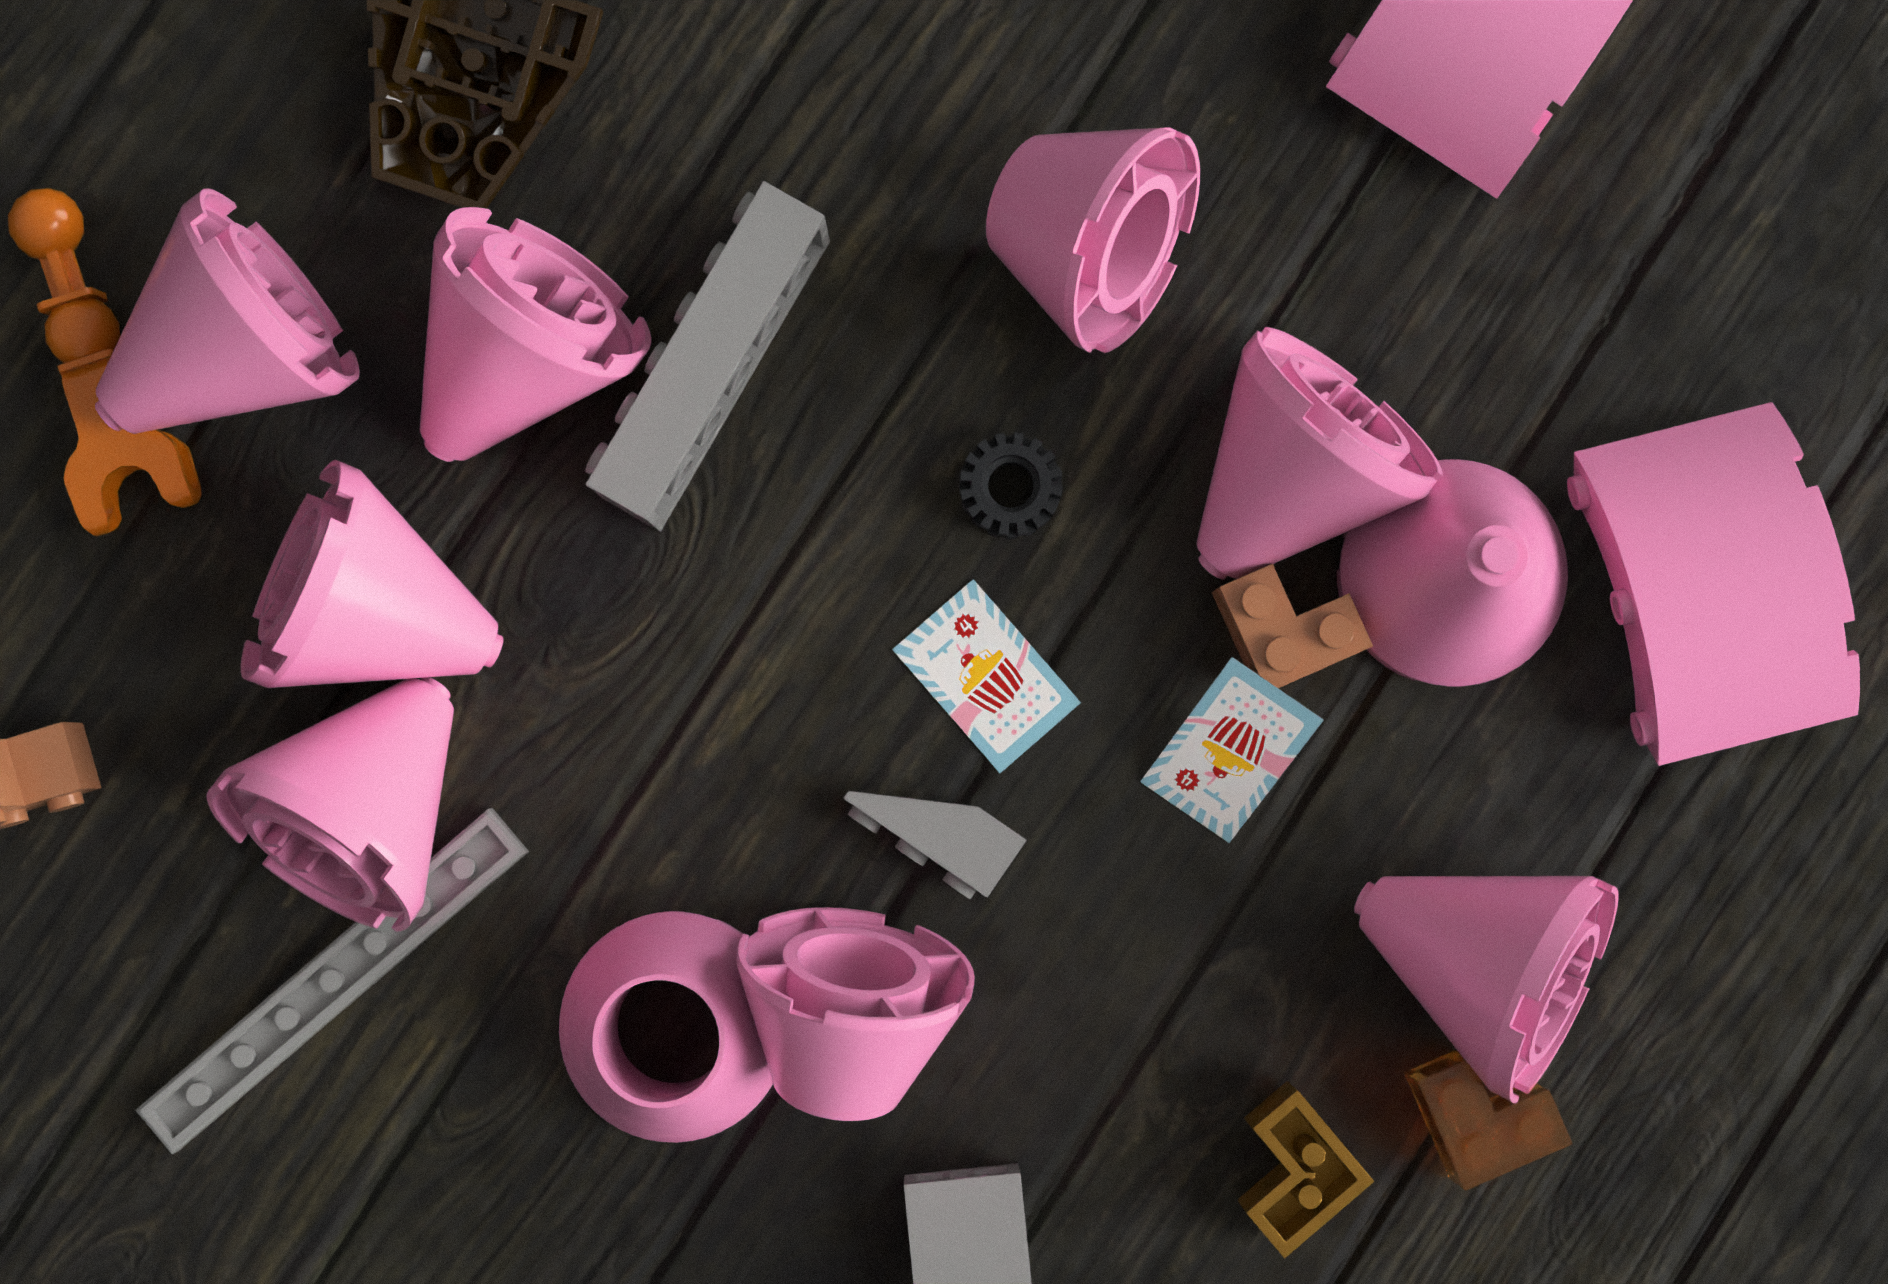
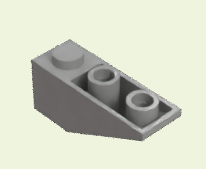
[844,791,1026,899]

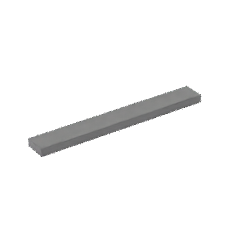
[136,808,529,1154]

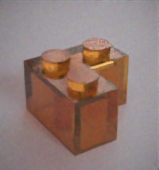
[1404,1050,1573,1191]

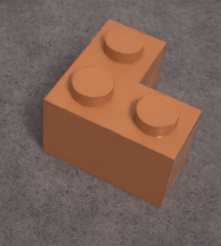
[1212,564,1373,688]
[0,722,101,829]

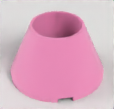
[986,128,1200,353]
[737,907,975,1121]
[559,911,773,1143]

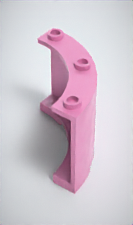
[1326,0,1633,199]
[1567,402,1860,766]

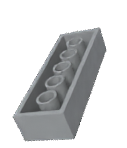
[585,181,830,532]

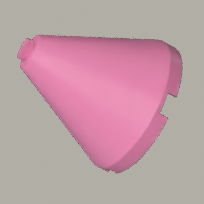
[95,188,360,434]
[420,207,651,462]
[1196,327,1442,580]
[1337,459,1568,687]
[241,460,503,688]
[207,677,454,932]
[1354,876,1618,1103]

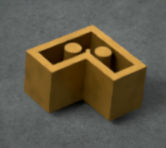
[1237,1081,1374,1259]

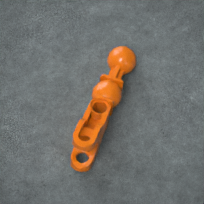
[8,188,202,537]

